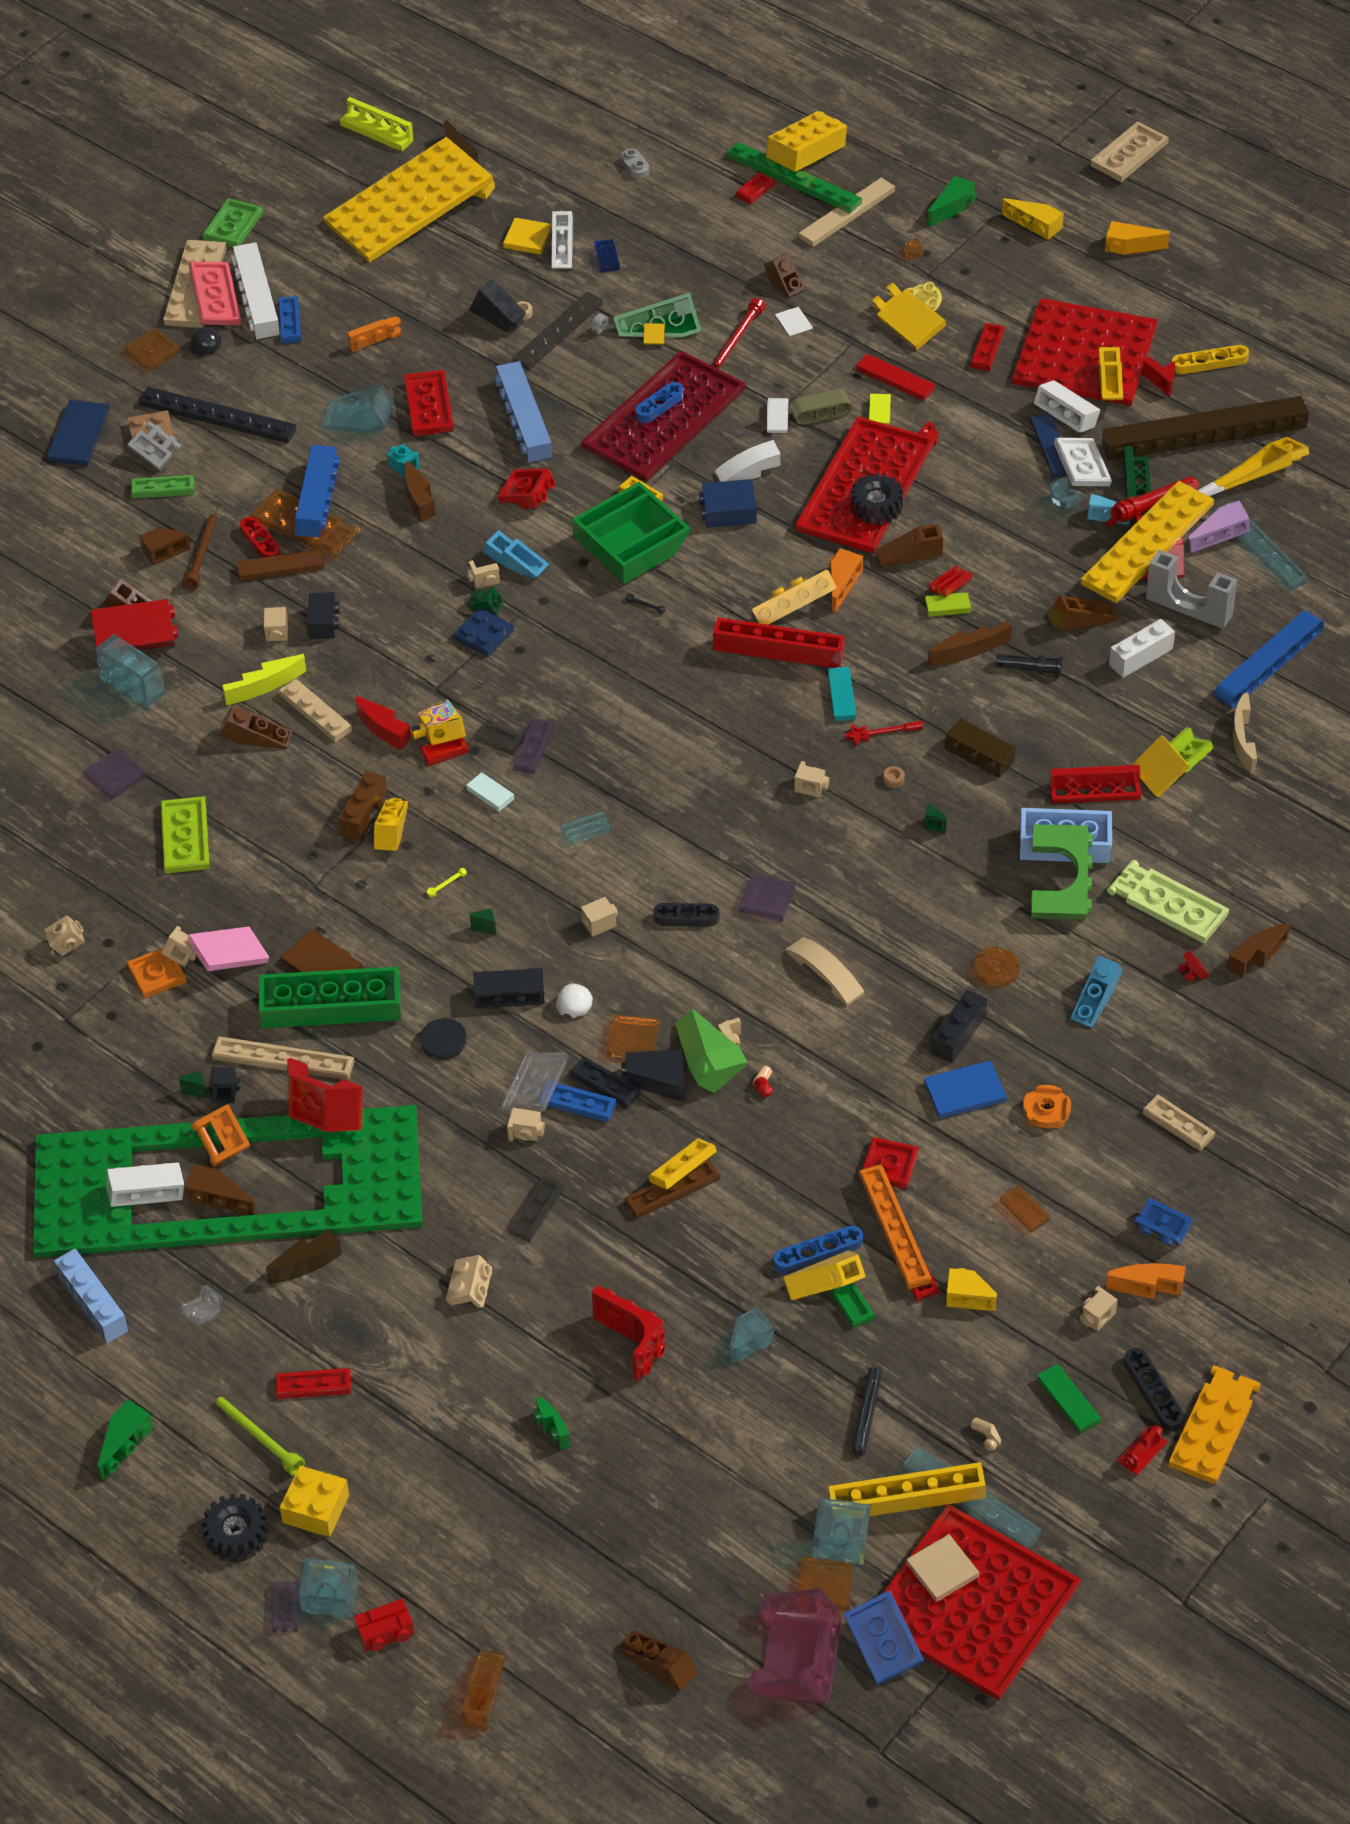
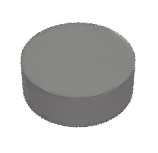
[590,313,608,334]

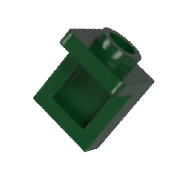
[467,586,504,615]

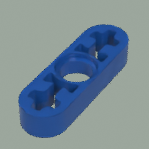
[636,382,684,423]

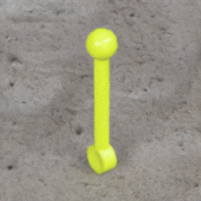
[427,868,467,897]

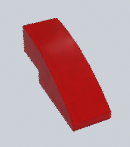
[355,696,411,750]

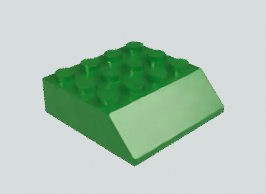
[572,482,691,584]

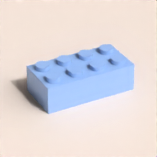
[1020,808,1112,863]

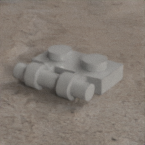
[127,422,182,471]

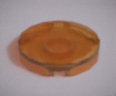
[974,946,1020,987]

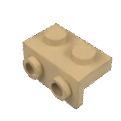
[446,1255,492,1308]

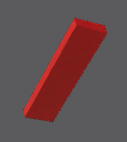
[856,354,935,401]

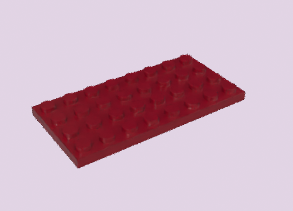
[581,350,746,482]

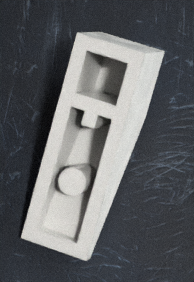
[552,211,573,269]

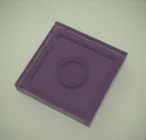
[83,748,146,800]
[739,873,796,922]

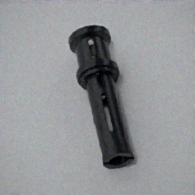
[996,654,1063,676]

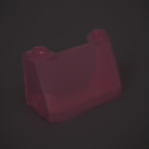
[749,1588,841,1704]

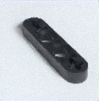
[1124,1348,1184,1432]

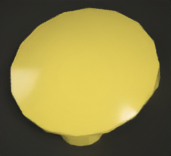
[907,282,942,311]

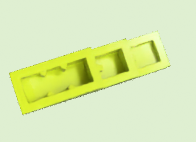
[222,654,306,706]

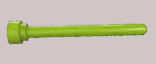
[215,1397,305,1476]

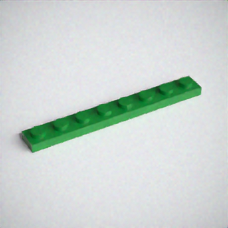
[727,142,862,213]

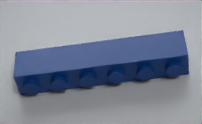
[295,445,340,538]

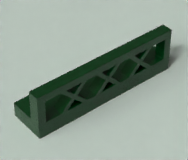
[1123,446,1151,520]

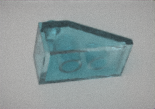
[322,384,394,433]

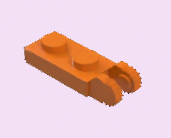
[348,317,402,352]

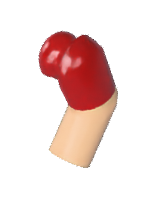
[753,1066,773,1098]

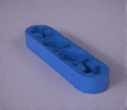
[774,1226,863,1274]

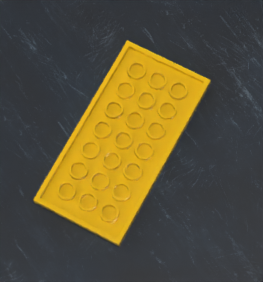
[323,137,494,263]

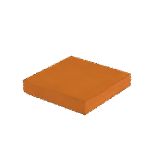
[126,947,187,999]

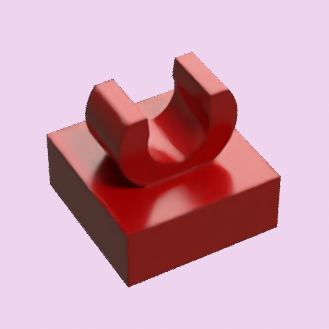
[1178,950,1210,982]

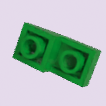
[533,1397,570,1450]

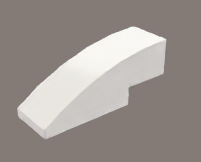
[715,440,781,482]

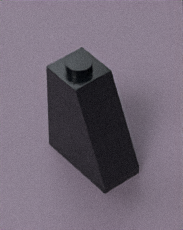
[469,279,526,333]
[621,1049,685,1101]

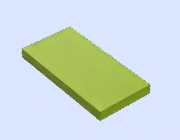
[161,796,210,874]

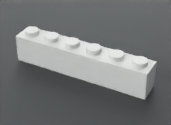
[231,242,280,339]

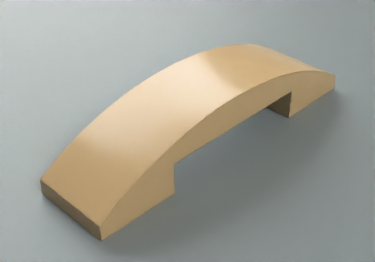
[1233,693,1257,774]
[786,937,864,1006]

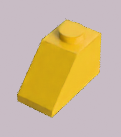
[946,1268,997,1311]

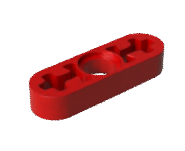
[240,517,281,558]

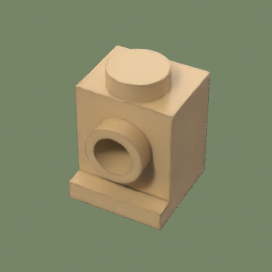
[795,761,830,798]
[161,926,197,967]
[507,1108,545,1141]
[1079,1286,1118,1332]

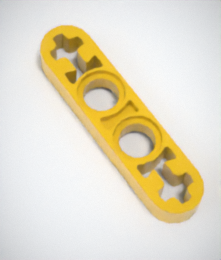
[1172,345,1249,374]

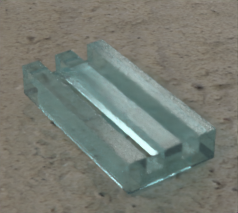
[561,811,611,845]

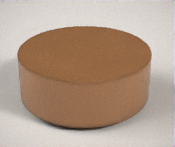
[882,766,905,788]

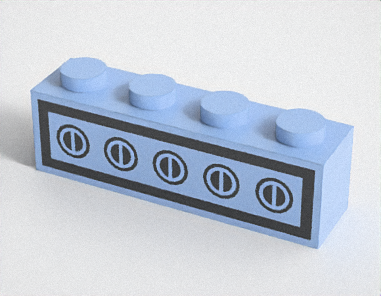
[54,1249,128,1343]

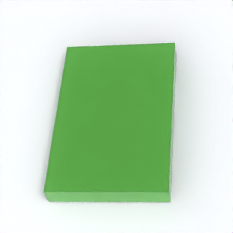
[202,198,263,247]

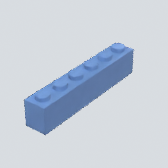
[494,361,552,463]

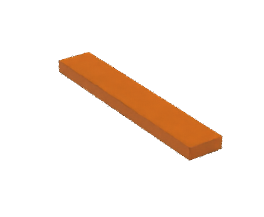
[859,1164,931,1290]

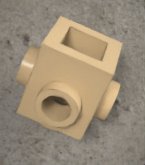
[44,915,85,956]

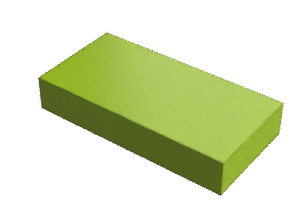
[925,592,971,617]

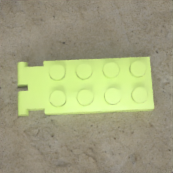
[1107,860,1229,944]

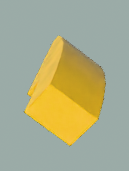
[1098,347,1123,400]

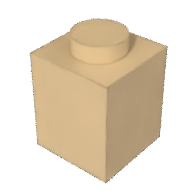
[264,607,288,641]
[581,897,618,937]

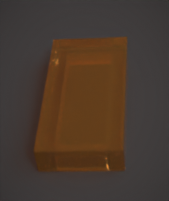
[1000,1185,1050,1233]

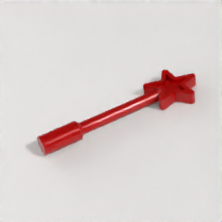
[845,720,923,746]

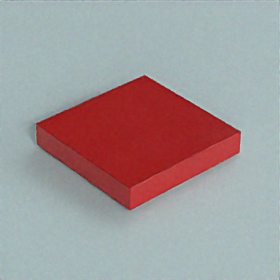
[862,1137,919,1189]

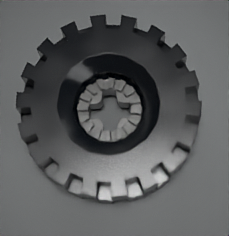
[850,473,903,525]
[201,1494,268,1563]

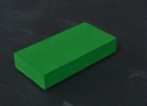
[830,1282,875,1329]

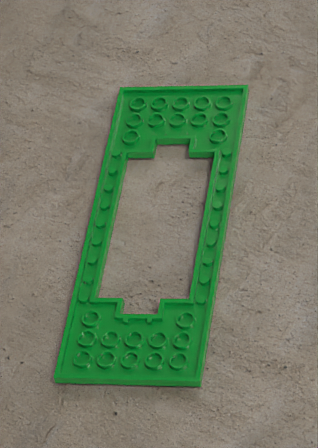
[33,1105,423,1258]

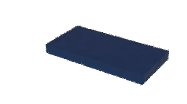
[47,400,110,466]

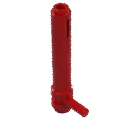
[1106,476,1199,527]

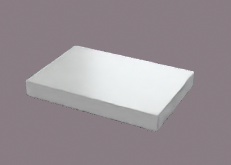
[1054,438,1112,486]

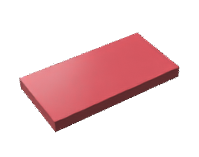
[188,261,241,325]

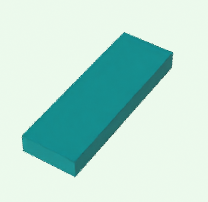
[828,667,856,721]

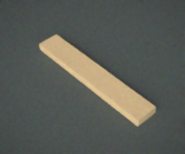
[799,178,895,247]
[212,1036,354,1080]

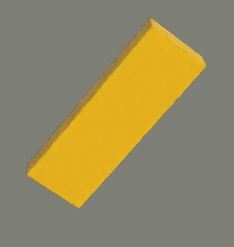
[649,1138,716,1190]

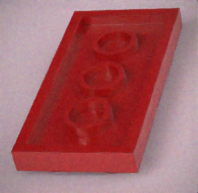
[404,370,454,436]

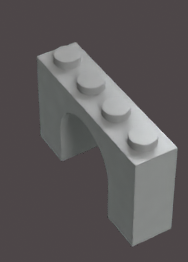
[1146,550,1237,629]

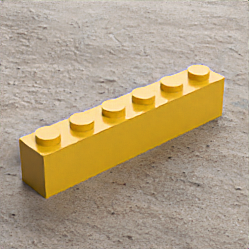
[829,1462,986,1522]

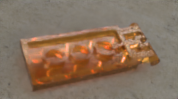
[252,489,361,558]

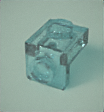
[1049,477,1084,509]

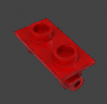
[1117,1425,1168,1476]

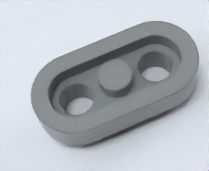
[621,148,649,179]

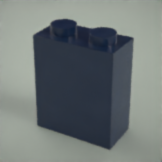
[698,479,757,528]

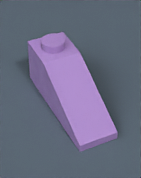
[1188,501,1250,553]

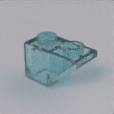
[729,1306,774,1364]

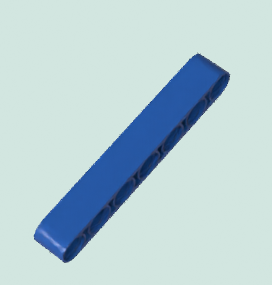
[1214,610,1324,708]

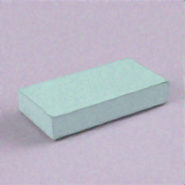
[466,772,514,812]

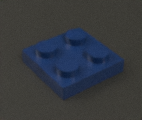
[454,608,514,657]

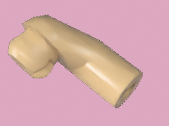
[971,1417,1001,1451]

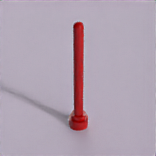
[714,298,766,368]

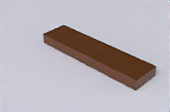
[237,549,324,581]
[624,1159,720,1220]

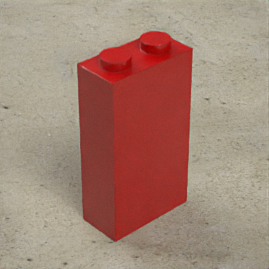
[91,599,179,657]

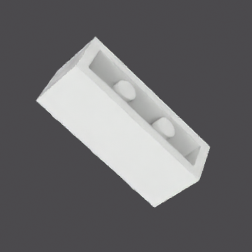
[1034,380,1100,433]
[1109,619,1175,678]
[106,1163,184,1207]

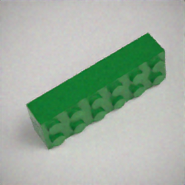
[259,966,401,1029]

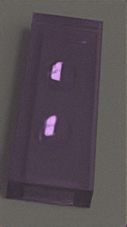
[513,718,555,775]

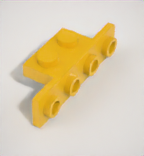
[752,570,837,625]

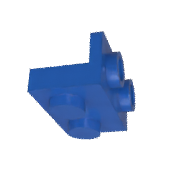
[1134,1198,1194,1246]

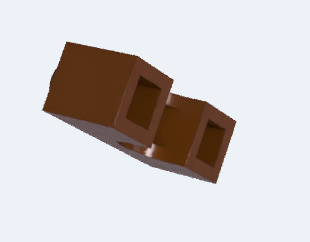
[338,771,388,842]

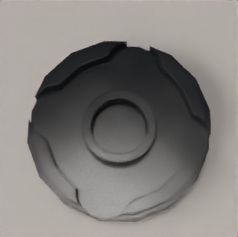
[420,1018,467,1060]

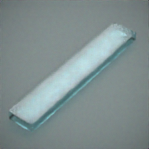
[1215,501,1309,591]
[903,1447,1042,1549]

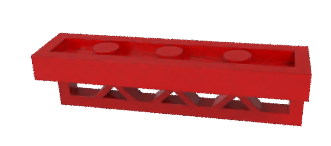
[1049,765,1141,804]

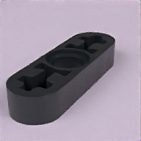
[653,903,720,927]

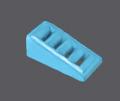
[1088,494,1130,525]

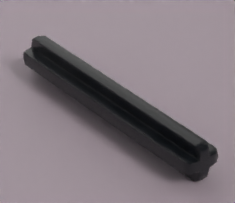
[852,1367,882,1456]

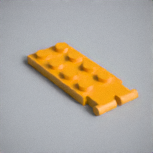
[1168,1365,1261,1485]

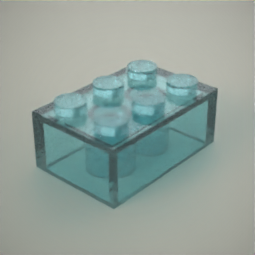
[96,634,165,709]

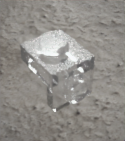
[180,1285,223,1326]

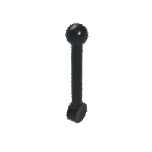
[626,594,665,614]

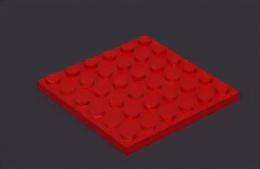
[1012,298,1158,406]
[883,1504,1081,1701]

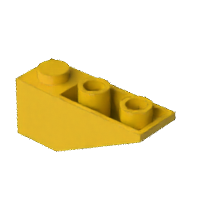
[1002,198,1064,240]
[374,798,408,851]
[783,1250,866,1300]

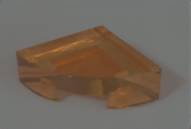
[904,238,924,259]

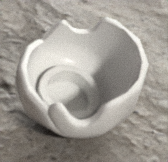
[555,984,593,1018]

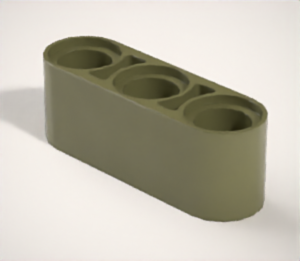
[790,389,853,425]

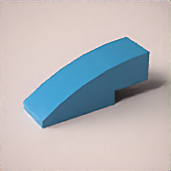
[482,530,549,579]

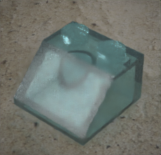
[812,1498,871,1565]
[299,1558,359,1618]

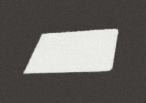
[775,307,813,336]

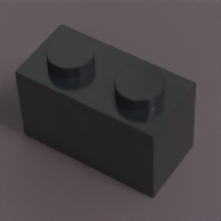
[307,592,340,639]

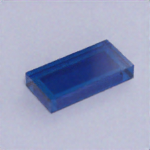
[594,239,620,273]

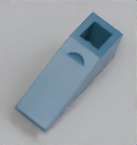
[1070,956,1123,1028]

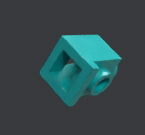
[387,444,420,478]

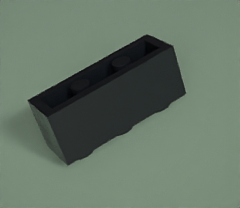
[473,968,545,1009]
[932,989,987,1064]

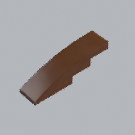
[928,621,1012,667]

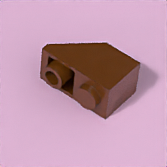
[763,253,805,297]

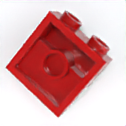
[497,468,555,509]

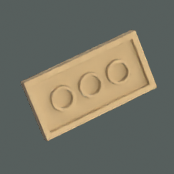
[1090,121,1169,182]

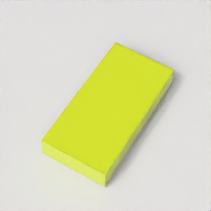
[869,394,891,425]

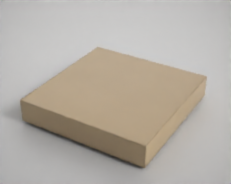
[906,1535,979,1602]

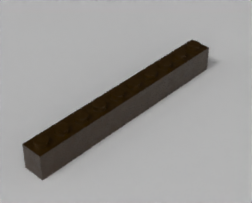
[1102,396,1309,461]

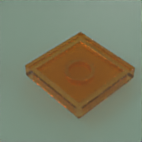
[124,328,181,372]
[607,1014,660,1058]
[797,1557,853,1611]

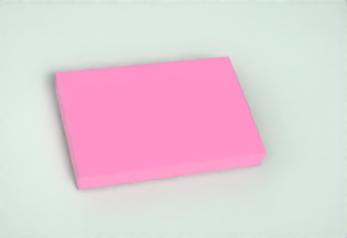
[187,927,269,971]

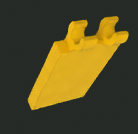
[871,283,947,350]

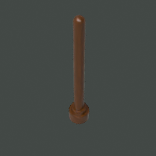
[182,514,217,590]

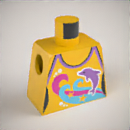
[410,699,466,745]

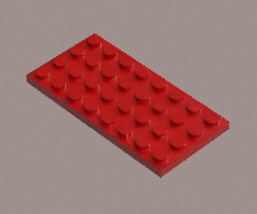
[796,416,935,554]

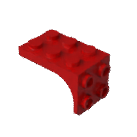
[591,1285,666,1381]

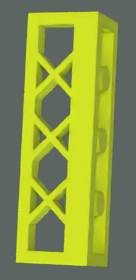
[340,97,413,152]

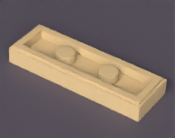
[1143,1094,1215,1151]

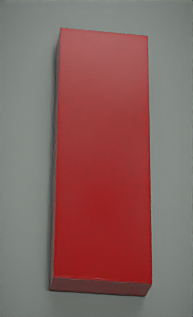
[970,323,1005,371]
[275,1368,351,1399]

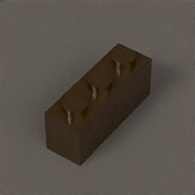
[945,718,1016,778]

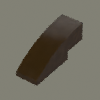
[266,1229,342,1284]

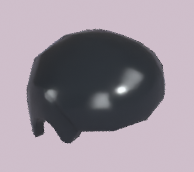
[190,327,222,356]

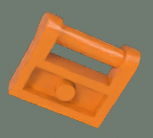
[191,1104,251,1167]

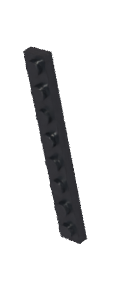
[139,387,297,443]

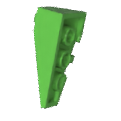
[675,1009,749,1093]

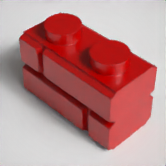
[353,1598,415,1652]

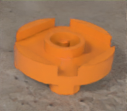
[1023,1085,1071,1129]

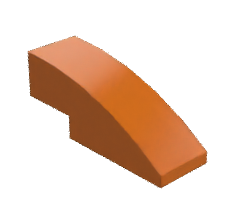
[1106,1263,1186,1299]

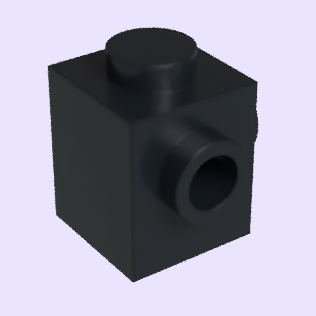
[208,1066,240,1104]

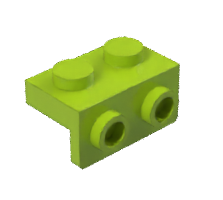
[1170,727,1213,773]

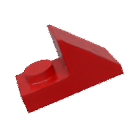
[1142,356,1176,397]

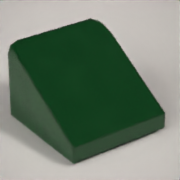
[924,804,947,834]
[469,909,497,935]
[178,1071,207,1098]

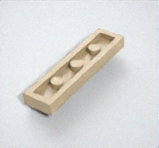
[279,679,352,742]

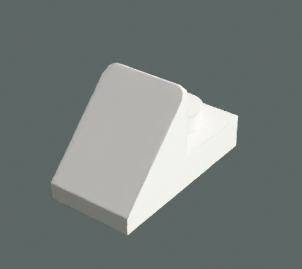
[767,398,788,433]

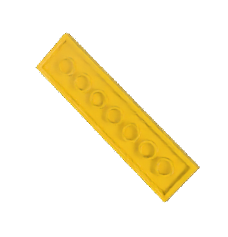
[1081,481,1214,603]

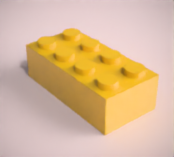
[766,111,847,172]

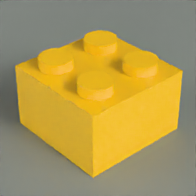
[280,1466,349,1537]

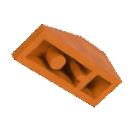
[829,548,863,613]

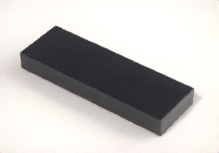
[570,1057,641,1109]

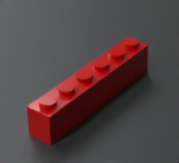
[713,617,845,668]

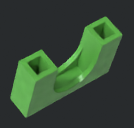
[1031,824,1092,920]

